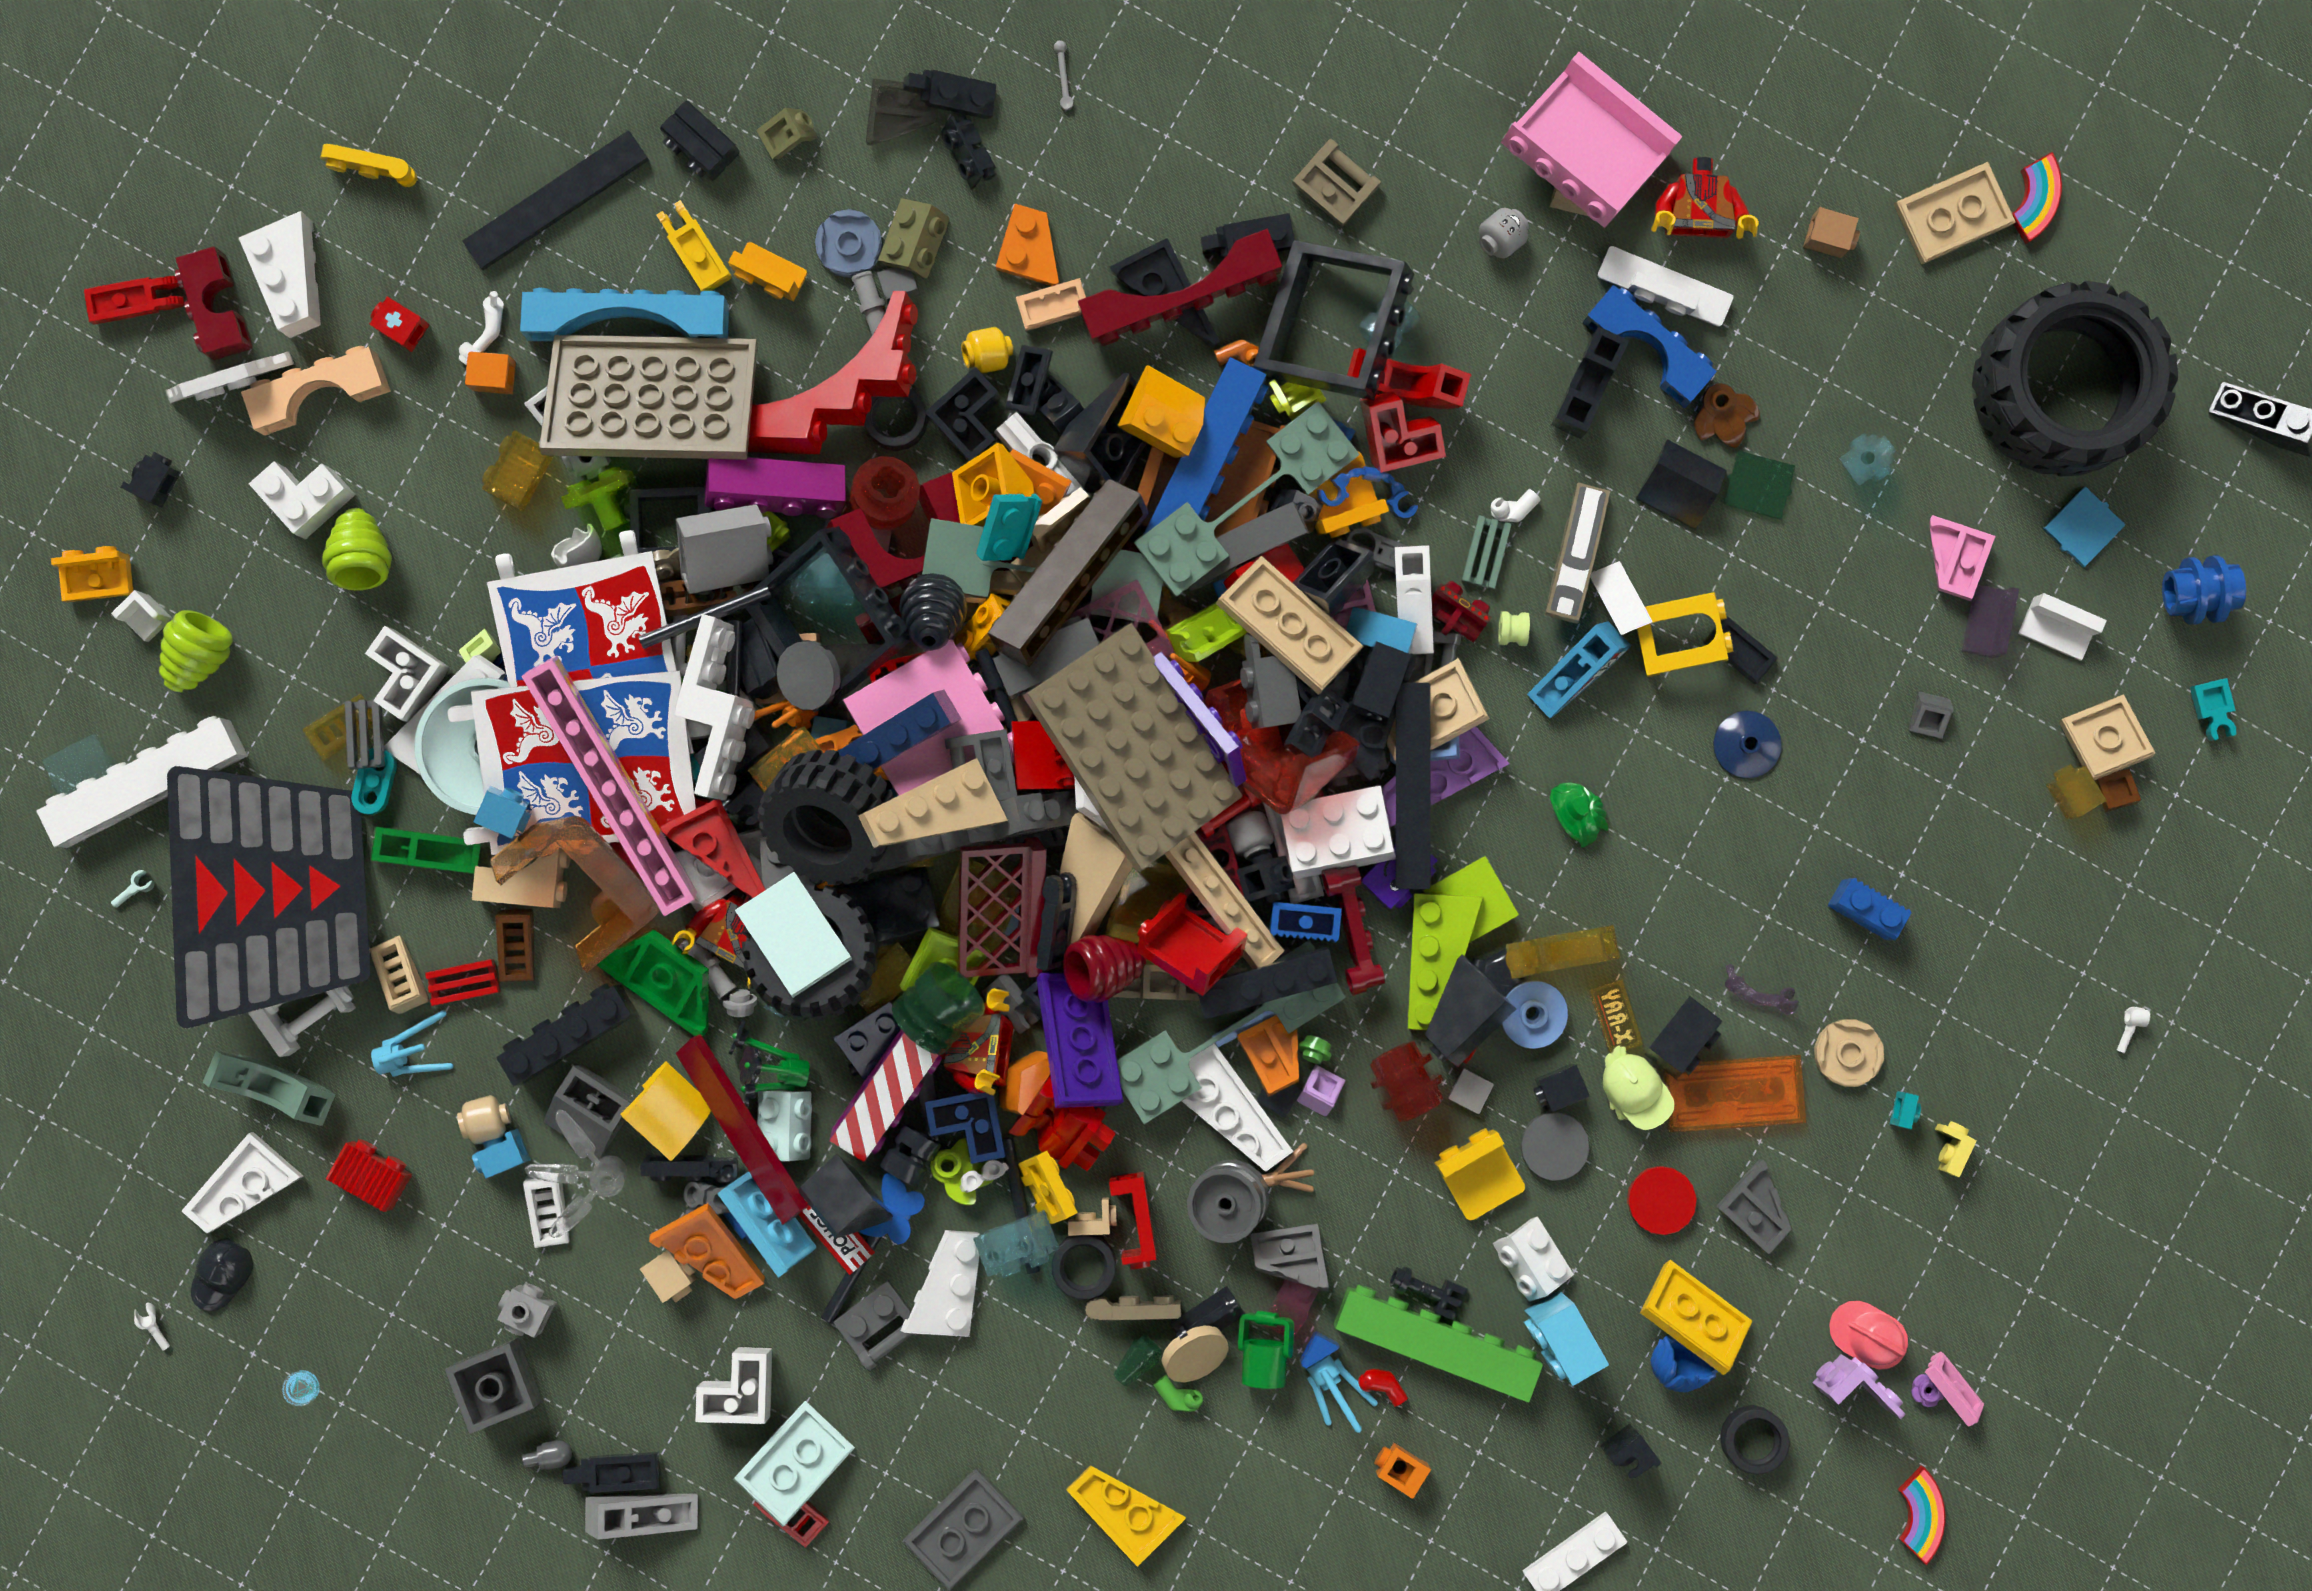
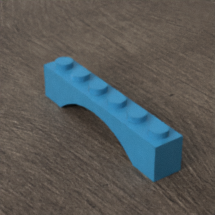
[520,288,729,341]

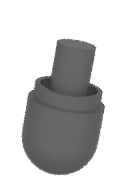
[522,1440,572,1471]

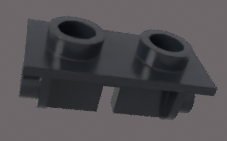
[941,115,996,190]
[1170,1286,1245,1340]

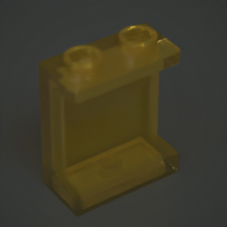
[1105,859,1186,943]

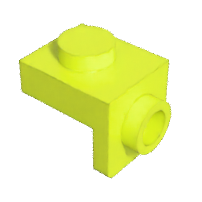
[1269,379,1327,421]

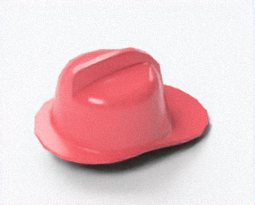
[1829,1301,1908,1370]

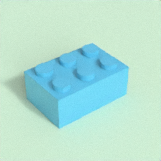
[1524,1290,1609,1386]

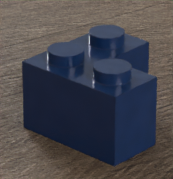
[924,1092,1005,1164]

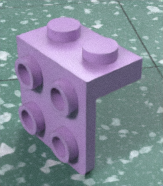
[1812,1354,1906,1419]

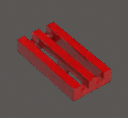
[425,959,500,1006]

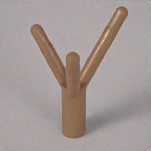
[1262,1143,1314,1192]

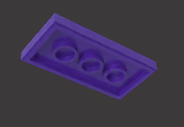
[1036,973,1123,1108]

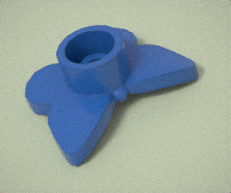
[860,1172,925,1244]

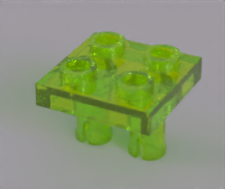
[560,467,637,531]

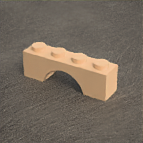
[241,346,391,436]

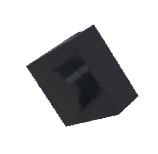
[1268,488,1323,533]

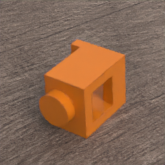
[1374,1443,1431,1499]

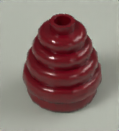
[1063,935,1146,1003]

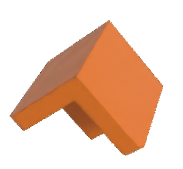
[465,351,516,395]

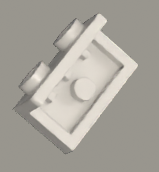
[1493,1216,1574,1301]

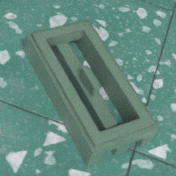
[1461,515,1511,590]

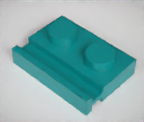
[976,494,1042,561]

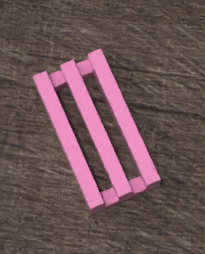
[1925,1352,1984,1427]

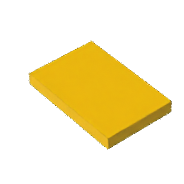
[1640,1260,1753,1375]

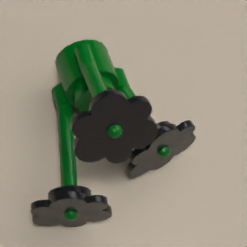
[728,1019,810,1107]

